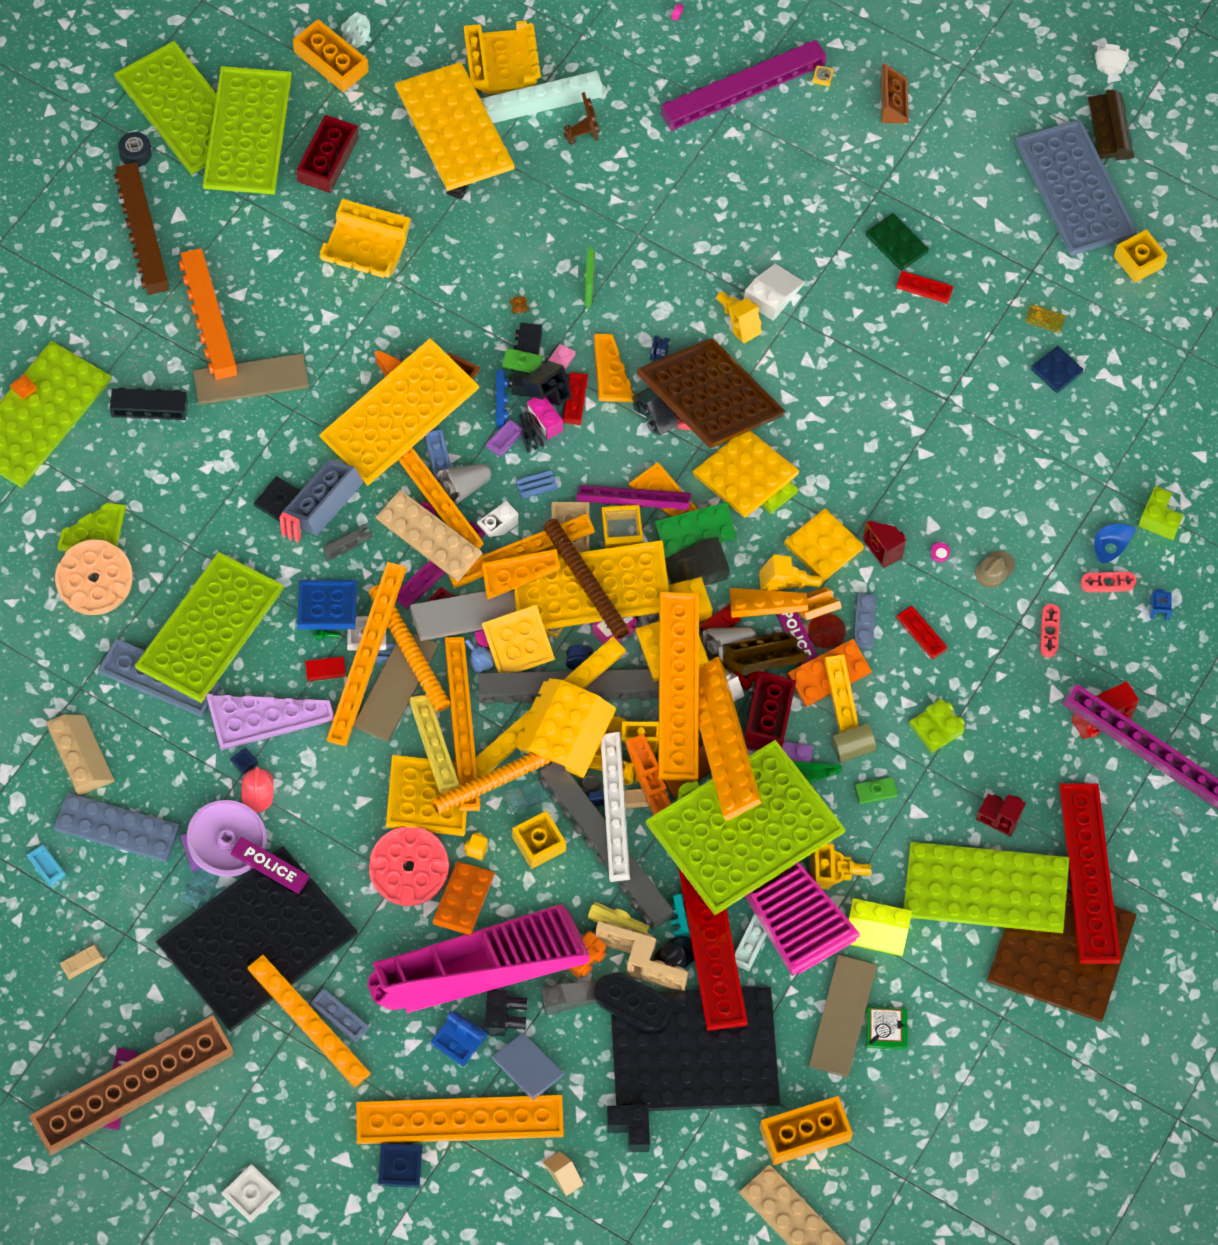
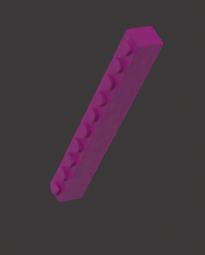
[661,40,826,131]
[1060,684,1218,809]

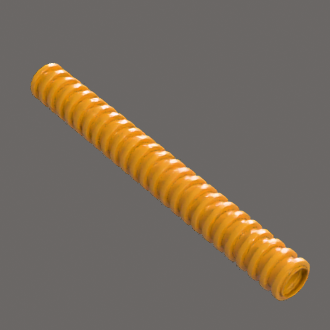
[369,585,451,712]
[432,753,553,814]

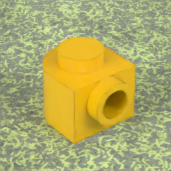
[623,761,635,785]
[464,833,488,860]

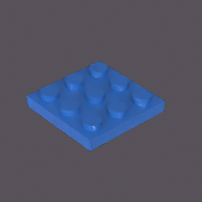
[297,580,357,629]

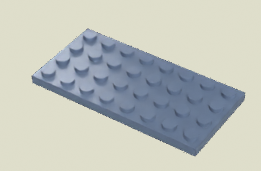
[1015,119,1137,256]

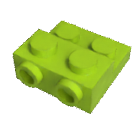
[909,698,965,753]

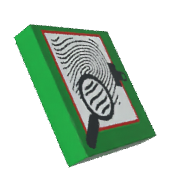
[866,1007,908,1050]

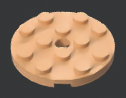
[55,540,133,615]

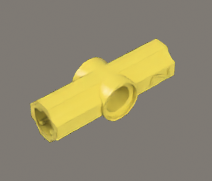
[588,902,649,934]

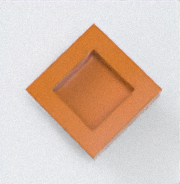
[10,374,37,401]

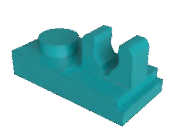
[670,894,690,937]

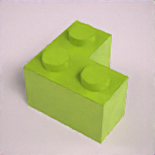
[1138,486,1184,540]

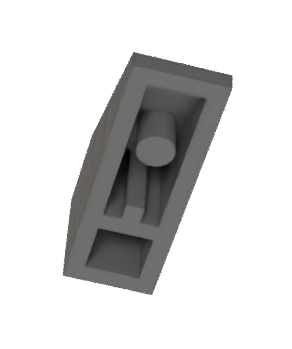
[541,981,598,1016]

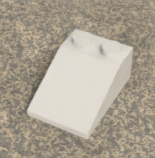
[744,264,805,321]

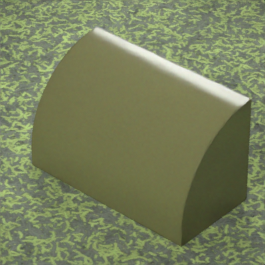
[831,723,876,763]

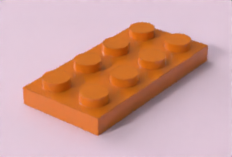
[786,639,872,708]
[433,861,495,935]

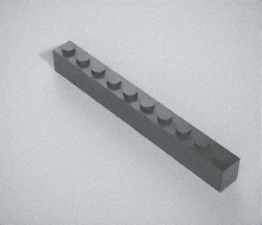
[479,669,659,705]
[539,762,673,930]

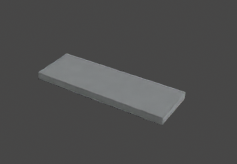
[410,589,516,641]

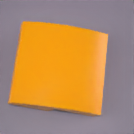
[799,587,842,620]

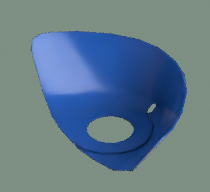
[1094,524,1136,564]

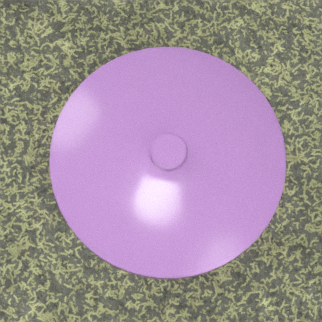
[186,800,267,877]

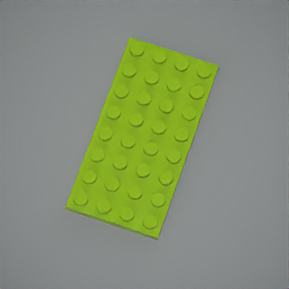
[114,41,217,175]
[203,66,292,195]
[0,341,112,488]
[135,552,284,703]
[904,842,1069,933]

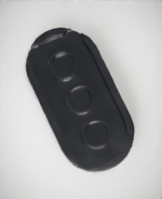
[595,972,671,1031]

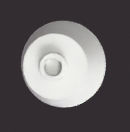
[1094,44,1130,75]

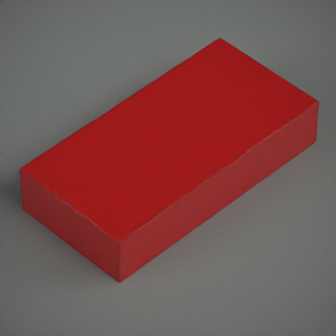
[305,656,346,682]

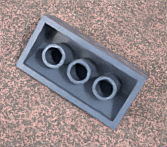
[283,459,364,536]

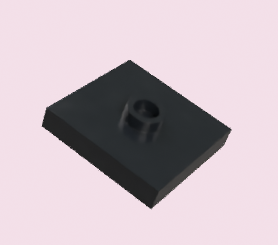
[254,476,300,522]

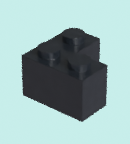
[522,361,572,406]
[632,387,679,436]
[607,1105,650,1153]

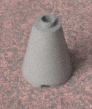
[437,463,491,504]
[701,627,757,663]

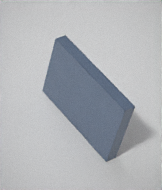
[492,1033,564,1100]

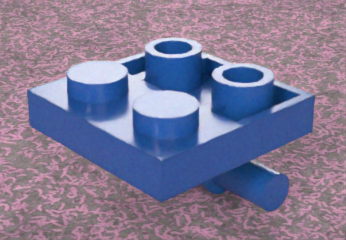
[431,1011,488,1067]

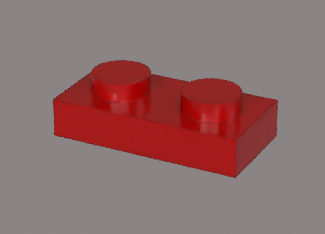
[699,604,741,632]

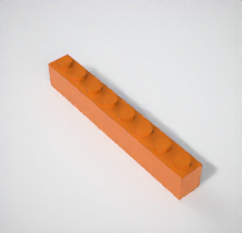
[178,248,237,380]

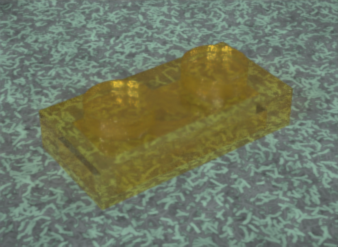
[1025,304,1066,334]

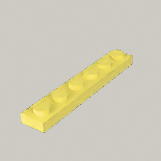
[409,695,460,793]

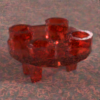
[808,613,846,649]

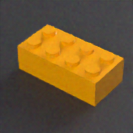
[293,19,369,93]
[759,1096,853,1166]

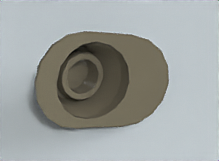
[975,551,1015,588]

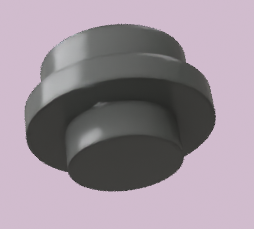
[580,775,600,794]

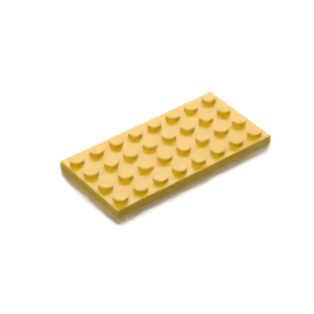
[395,62,514,191]
[319,338,479,486]
[514,540,669,630]

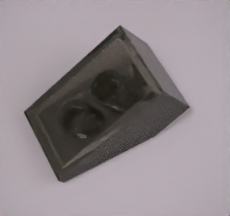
[665,537,730,586]

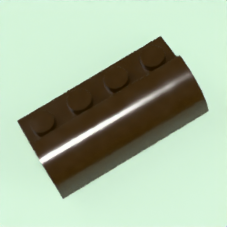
[1088,90,1134,161]
[722,631,808,675]

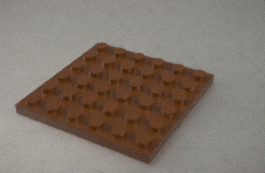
[636,338,786,449]
[987,890,1137,1023]

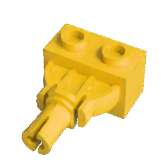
[717,291,762,344]
[759,554,822,591]
[621,721,659,783]
[809,844,871,890]

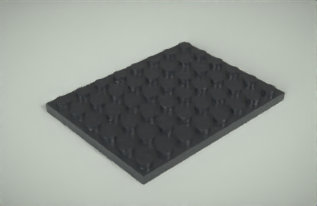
[156,846,358,1033]
[611,987,780,1111]

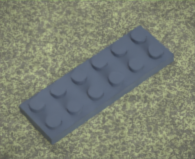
[98,639,220,718]
[54,793,180,863]

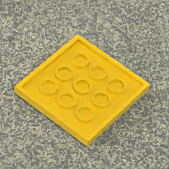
[693,431,799,518]
[385,755,467,836]

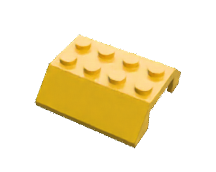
[463,21,541,95]
[320,199,411,278]
[514,678,616,778]

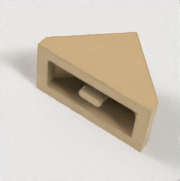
[543,1151,583,1196]

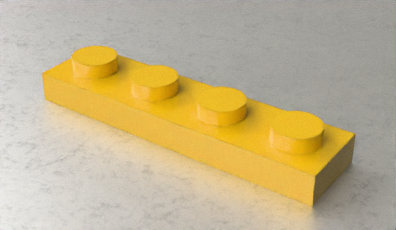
[824,654,859,733]

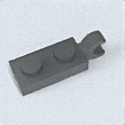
[323,524,372,562]

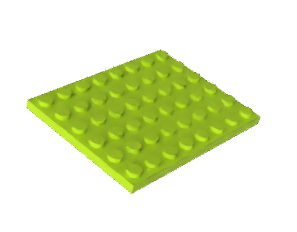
[646,740,846,915]

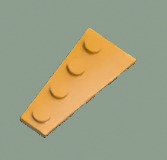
[593,334,634,402]
[628,462,698,517]
[482,549,560,600]
[730,588,808,618]

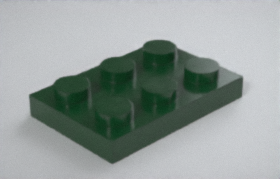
[865,213,929,271]

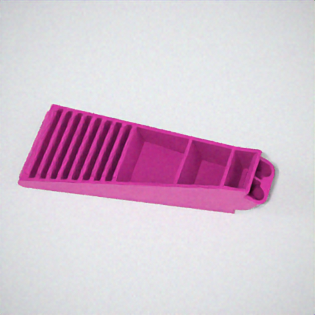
[745,862,860,976]
[367,904,590,1013]

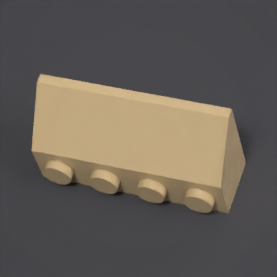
[46,715,115,796]

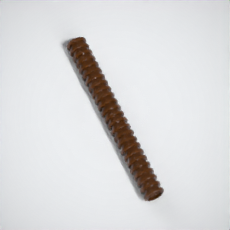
[543,519,630,639]

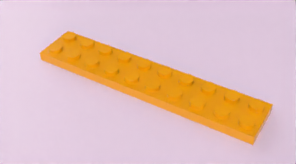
[658,592,699,781]
[699,656,762,821]
[356,1095,564,1144]

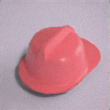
[242,767,274,813]

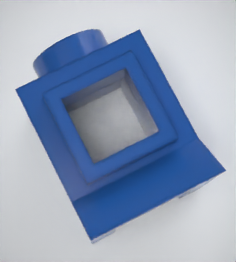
[1150,589,1172,620]

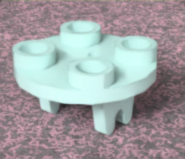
[340,12,371,48]

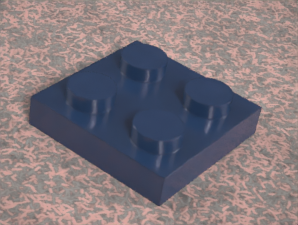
[1031,346,1084,393]
[378,1143,423,1188]

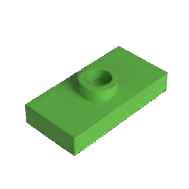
[502,348,543,373]
[855,777,898,805]

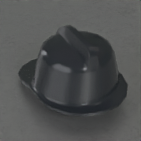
[654,936,694,969]

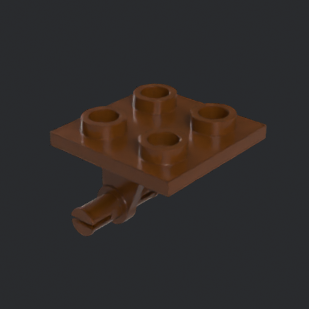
[564,92,600,144]

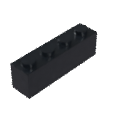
[509,322,542,397]
[110,388,188,420]

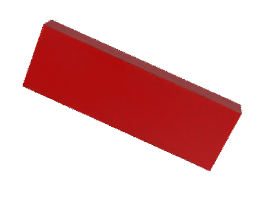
[896,271,954,304]
[563,372,588,425]
[896,605,948,660]

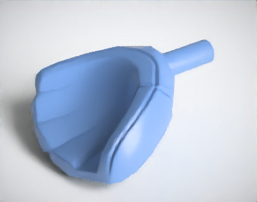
[465,639,495,673]

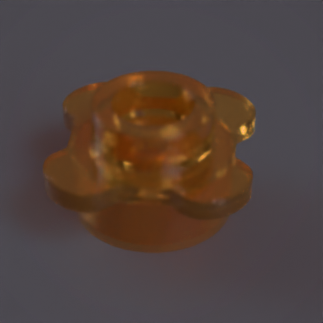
[510,296,529,314]

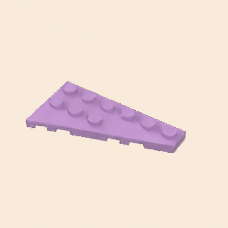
[206,694,334,750]

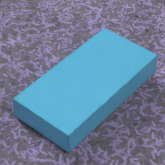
[26,844,66,887]

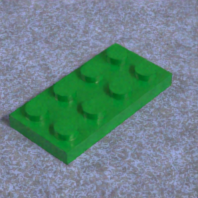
[654,502,737,558]

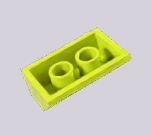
[848,898,912,956]

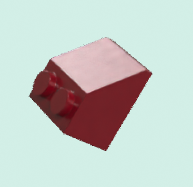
[863,521,906,569]

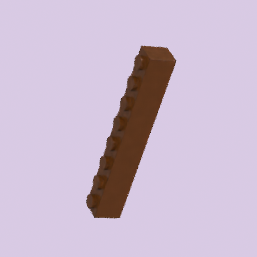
[114,162,169,295]

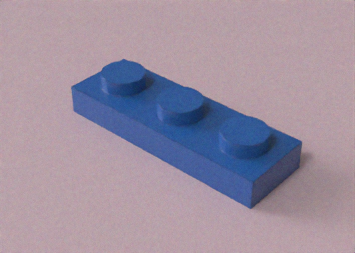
[496,370,508,428]

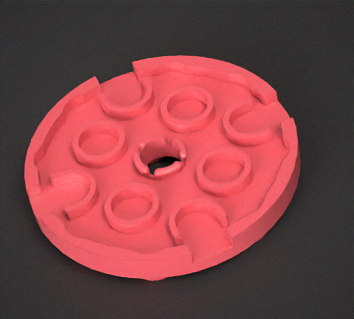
[369,827,449,906]

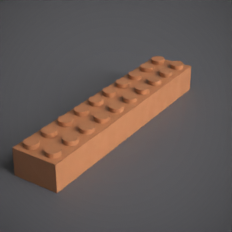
[29,1015,233,1156]

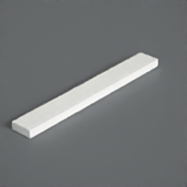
[601,732,630,882]

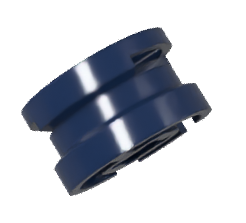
[650,335,670,361]
[566,645,593,670]

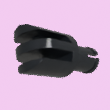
[519,411,545,453]

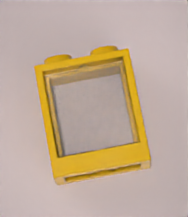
[601,505,643,549]

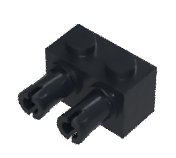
[485,989,528,1037]

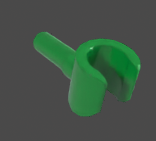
[313,629,340,641]

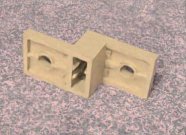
[596,921,688,991]

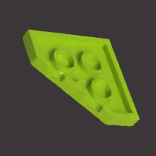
[58,503,126,552]

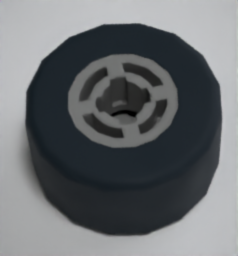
[118,132,152,167]

